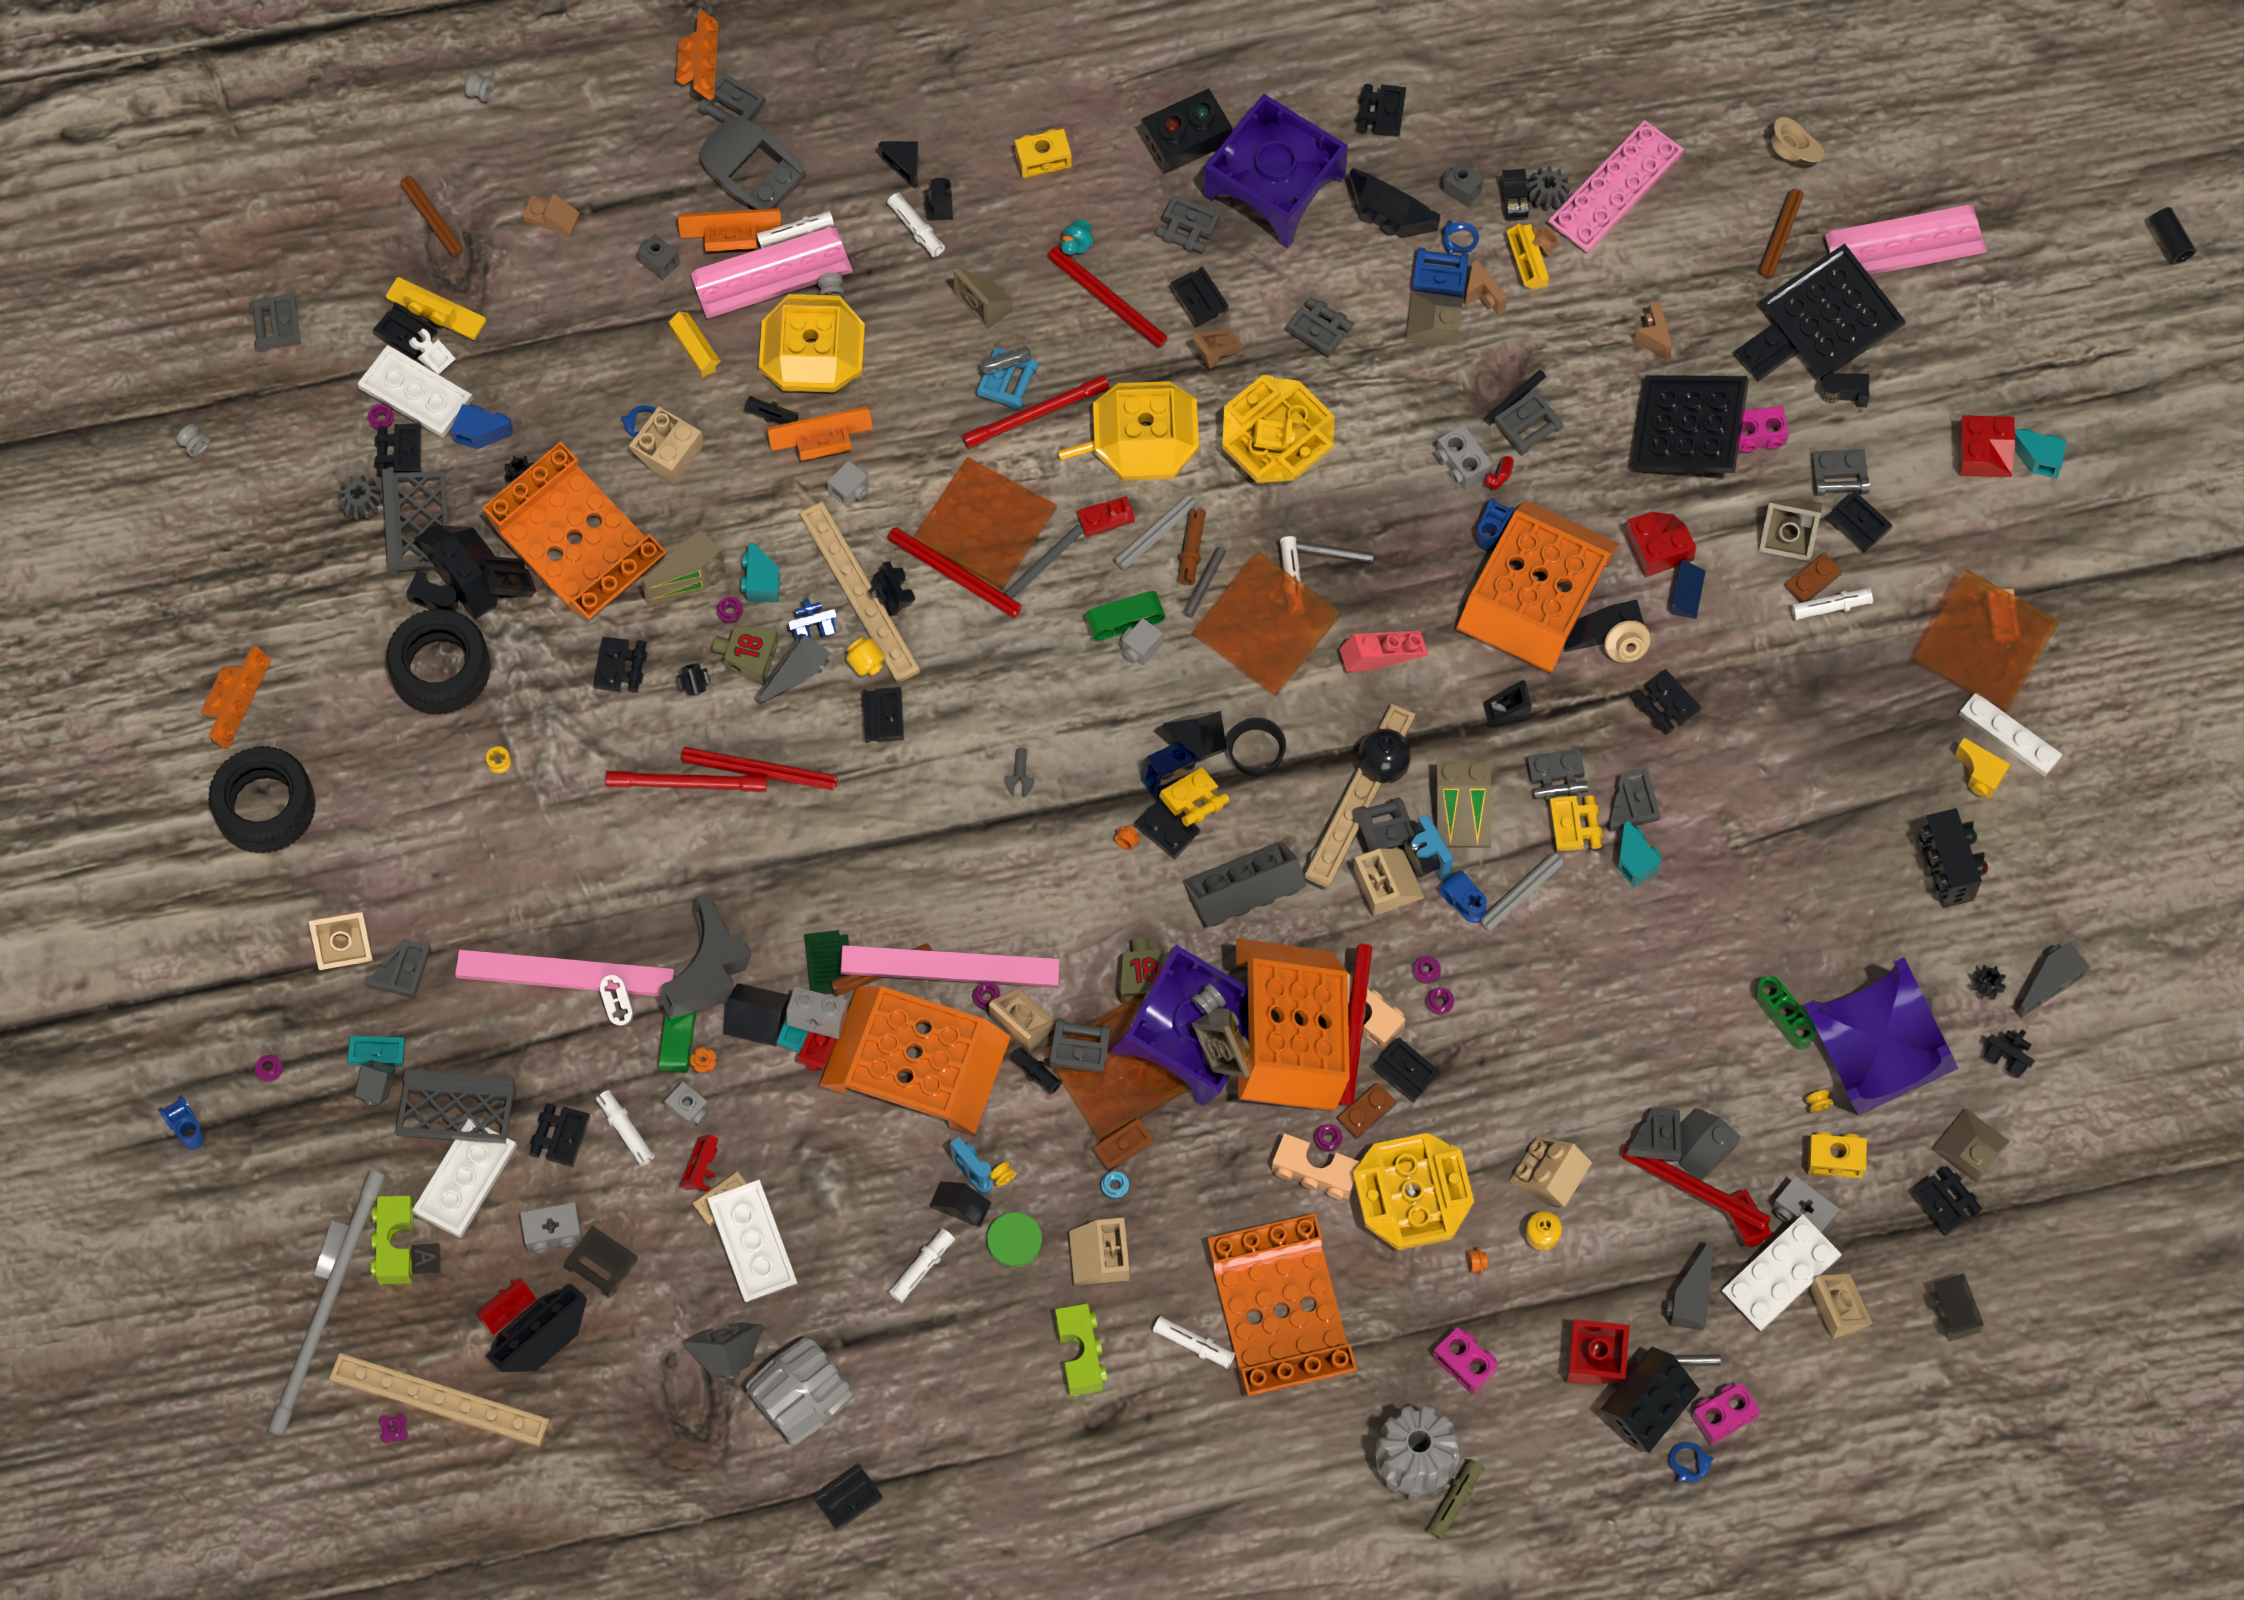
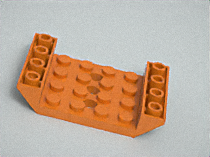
[482,441,667,621]
[1456,500,1620,674]
[1236,938,1350,1111]
[820,986,1011,1136]
[1208,1213,1357,1397]

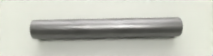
[1296,541,1374,563]
[1183,547,1226,618]
[1636,1354,1721,1366]

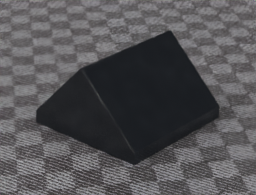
[1162,711,1227,760]
[723,983,790,1047]

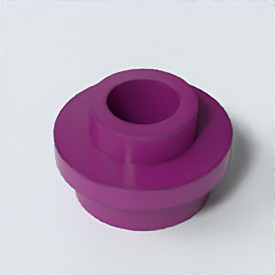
[368,404,394,429]
[717,597,743,623]
[1414,956,1441,983]
[973,983,1001,1010]
[1427,988,1454,1015]
[255,1055,283,1082]
[1315,1124,1343,1151]

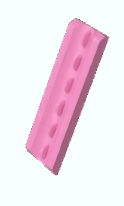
[1548,120,1684,252]
[1825,205,1987,275]
[690,227,853,319]

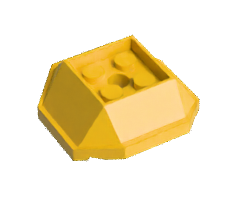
[759,294,865,392]
[1222,375,1335,483]
[1093,381,1199,481]
[1353,1133,1474,1251]

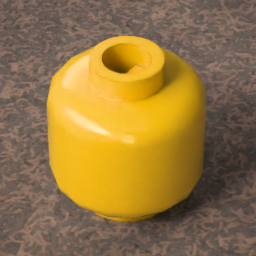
[846,637,885,677]
[1525,1211,1563,1251]

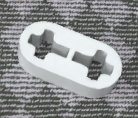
[600,975,634,1026]

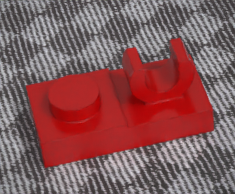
[1077,496,1135,537]
[798,1031,837,1072]
[679,1134,719,1192]
[1725,1189,1772,1248]
[477,1278,537,1335]

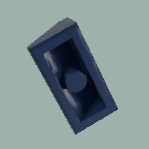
[1671,560,1706,619]

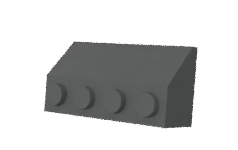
[1183,840,1307,927]

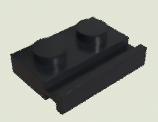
[1170,266,1229,327]
[373,302,438,360]
[1733,323,1797,382]
[1827,490,1893,553]
[479,556,537,597]
[863,687,904,743]
[1135,797,1200,860]
[1373,1037,1440,1103]
[813,1464,883,1531]

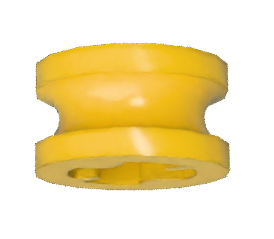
[485,746,511,773]
[1806,1090,1834,1113]
[989,1161,1017,1188]

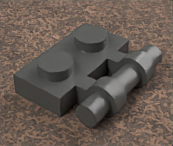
[1156,195,1220,253]
[1287,297,1354,357]
[1527,749,1588,800]

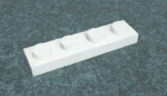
[1959,693,2062,777]

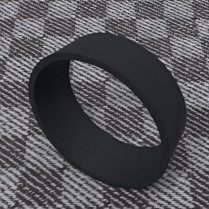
[1227,718,1286,776]

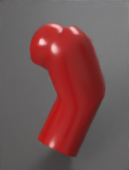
[1484,456,1514,490]

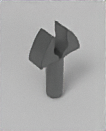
[1005,748,1035,797]

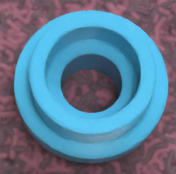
[1101,1171,1129,1199]

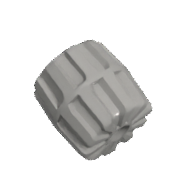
[746,1337,855,1445]
[1375,1405,1460,1500]

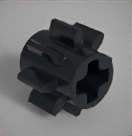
[505,455,535,482]
[677,663,710,695]
[1972,965,2006,1000]

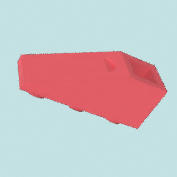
[1339,631,1428,672]

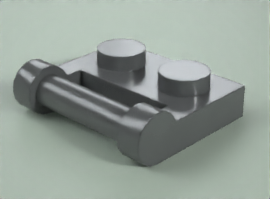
[698,73,766,122]
[249,294,301,352]
[1494,390,1564,456]
[1812,449,1870,495]
[1353,797,1416,852]
[1050,1018,1111,1073]

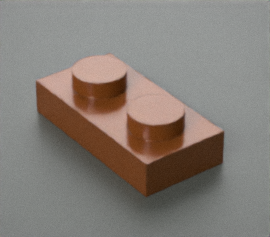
[1785,552,1842,603]
[1338,1082,1397,1140]
[1093,1118,1154,1172]

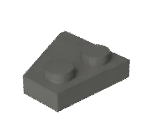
[1609,768,1661,831]
[364,939,431,998]
[1627,1107,1681,1162]

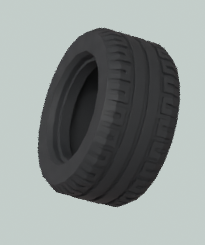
[386,609,491,714]
[208,746,316,853]

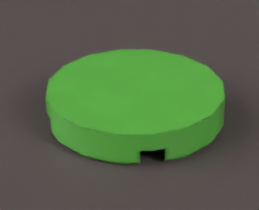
[987,1212,1042,1267]

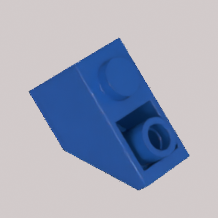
[451,404,513,449]

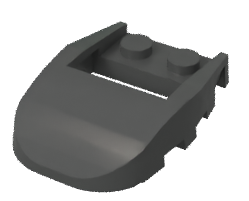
[701,117,807,210]

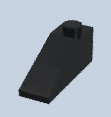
[1564,600,1644,652]

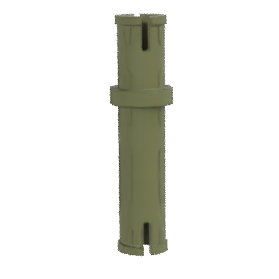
[1427,1459,1485,1540]

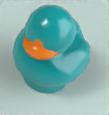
[1061,219,1093,255]

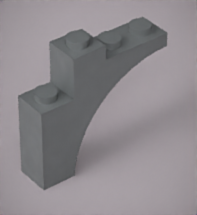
[659,894,751,1019]

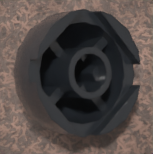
[1357,728,1411,783]

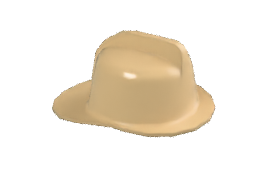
[1771,117,1825,162]

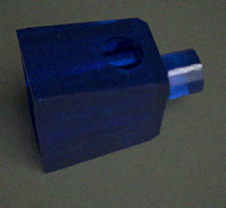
[1141,742,1201,801]

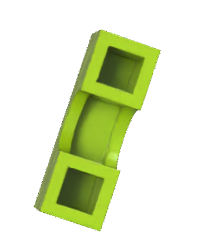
[371,1196,414,1284]
[1055,1304,1107,1397]

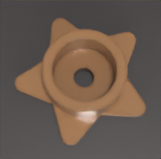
[1532,226,1559,255]

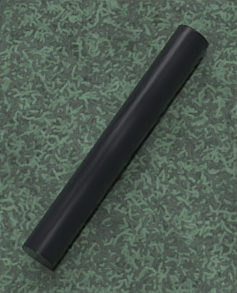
[1484,370,1546,426]

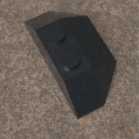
[1349,167,1440,238]
[414,525,499,619]
[486,1284,587,1372]

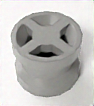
[466,72,495,102]
[817,273,844,299]
[176,424,210,457]
[1192,983,1226,1015]

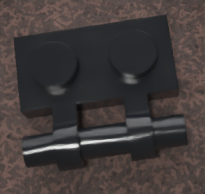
[1356,84,1406,136]
[374,423,422,477]
[593,637,648,693]
[1632,669,1701,734]
[529,1103,591,1167]
[1911,1166,1983,1236]

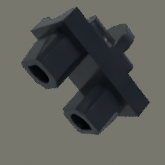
[868,561,915,616]
[1984,1029,2035,1078]

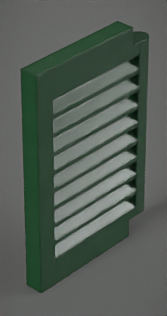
[804,930,849,995]

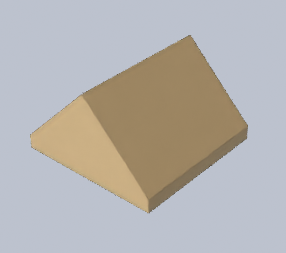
[308,910,373,970]
[989,988,1056,1053]
[1810,1274,1873,1339]

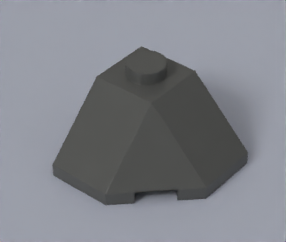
[1679,1108,1740,1181]
[684,1322,762,1379]

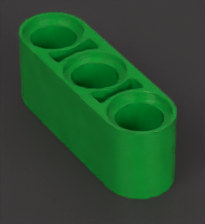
[1085,591,1166,641]
[1755,976,1816,1050]
[659,1011,697,1073]

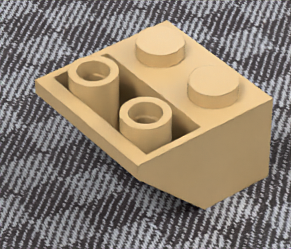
[629,406,704,485]
[1353,848,1424,916]
[1510,1137,1592,1207]
[1069,1218,1130,1286]

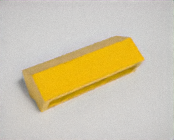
[1506,224,1549,290]
[669,311,721,378]

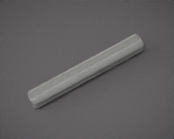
[1115,494,1196,569]
[1481,852,1563,931]

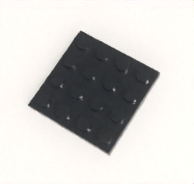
[1760,243,1905,382]
[1631,375,1749,473]

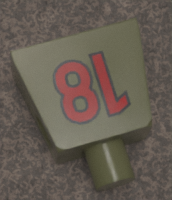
[713,626,779,685]
[1120,937,1163,1003]

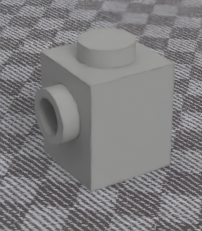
[827,460,869,508]
[1122,618,1163,666]
[664,1082,709,1130]

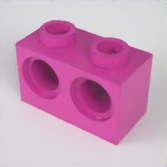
[1738,406,1789,452]
[1433,1327,1498,1396]
[1692,1383,1760,1446]

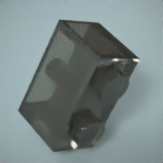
[1927,1273,1984,1342]

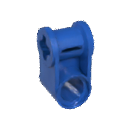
[1476,498,1516,551]
[1438,870,1487,923]
[158,1095,205,1150]

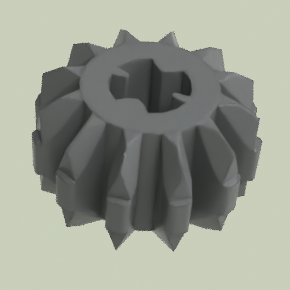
[1527,166,1570,211]
[337,475,382,521]

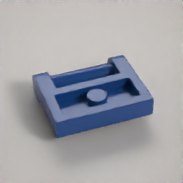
[1413,247,1469,296]

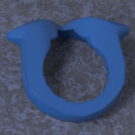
[1443,220,1479,254]
[621,405,656,438]
[1669,1442,1714,1483]

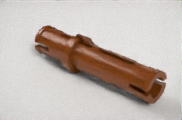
[1178,508,1206,585]

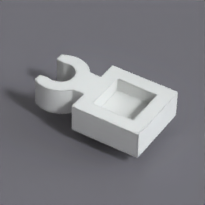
[409,329,456,375]

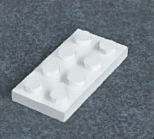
[357,345,473,438]
[412,1119,517,1239]
[707,1179,797,1303]
[1722,1214,1842,1332]

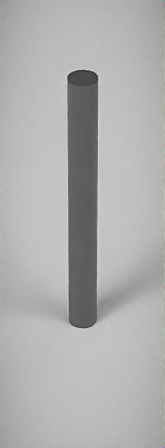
[1004,524,1084,599]

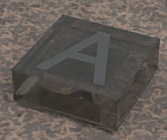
[412,1243,441,1274]

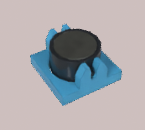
[1404,814,1453,883]

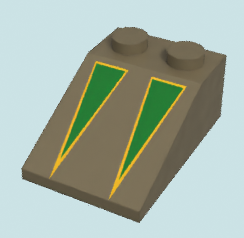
[642,530,725,605]
[1435,761,1491,848]
[1192,1008,1252,1078]

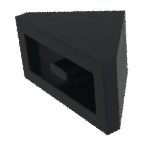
[878,141,919,188]
[1483,680,1532,727]
[930,1181,991,1228]

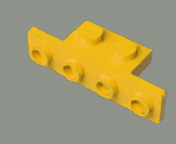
[386,277,486,340]

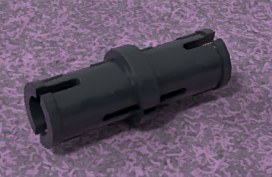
[745,396,799,424]
[1011,1047,1062,1095]

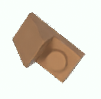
[522,194,580,236]
[1465,260,1507,314]
[1634,301,1672,359]
[1193,328,1243,369]

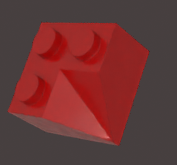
[1958,415,2015,477]
[1625,511,1697,578]
[1567,1319,1630,1385]

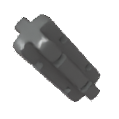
[981,346,1031,374]

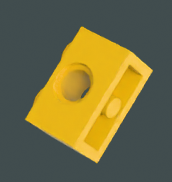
[1015,129,1072,178]
[1807,1132,1867,1178]

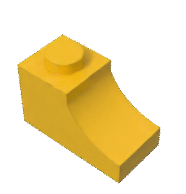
[1955,738,2011,800]

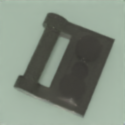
[564,1226,638,1298]

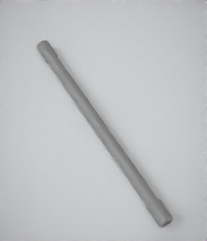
[267,1170,385,1436]

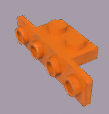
[676,11,718,100]
[678,208,782,252]
[767,406,873,461]
[201,646,271,749]

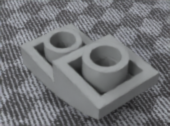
[314,1219,349,1279]

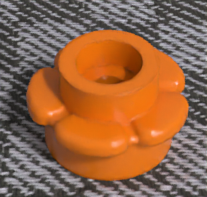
[1114,826,1140,850]
[689,1047,716,1073]
[1467,1247,1488,1274]

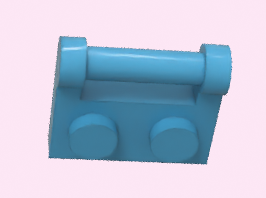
[977,347,1039,410]
[950,1137,992,1194]

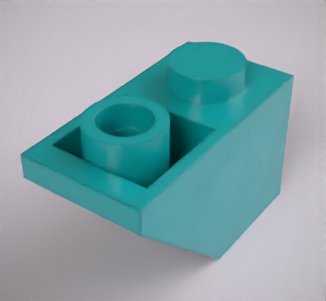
[2015,429,2067,479]
[741,543,780,602]
[1618,820,1662,888]

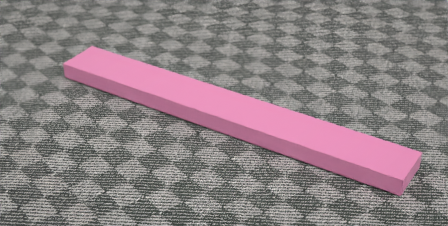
[841,946,1059,988]
[455,950,675,996]

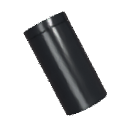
[2149,207,2197,264]

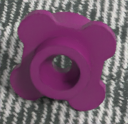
[379,1414,408,1443]

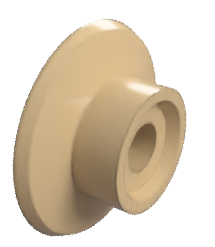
[1604,621,1651,663]

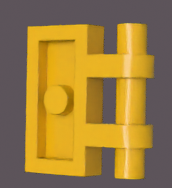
[1159,767,1230,827]
[1549,795,1603,852]

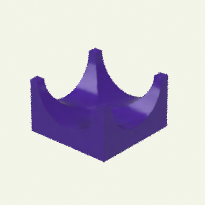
[1204,93,1348,249]
[1110,945,1249,1106]
[1804,957,1959,1115]

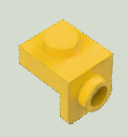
[1253,418,1295,452]

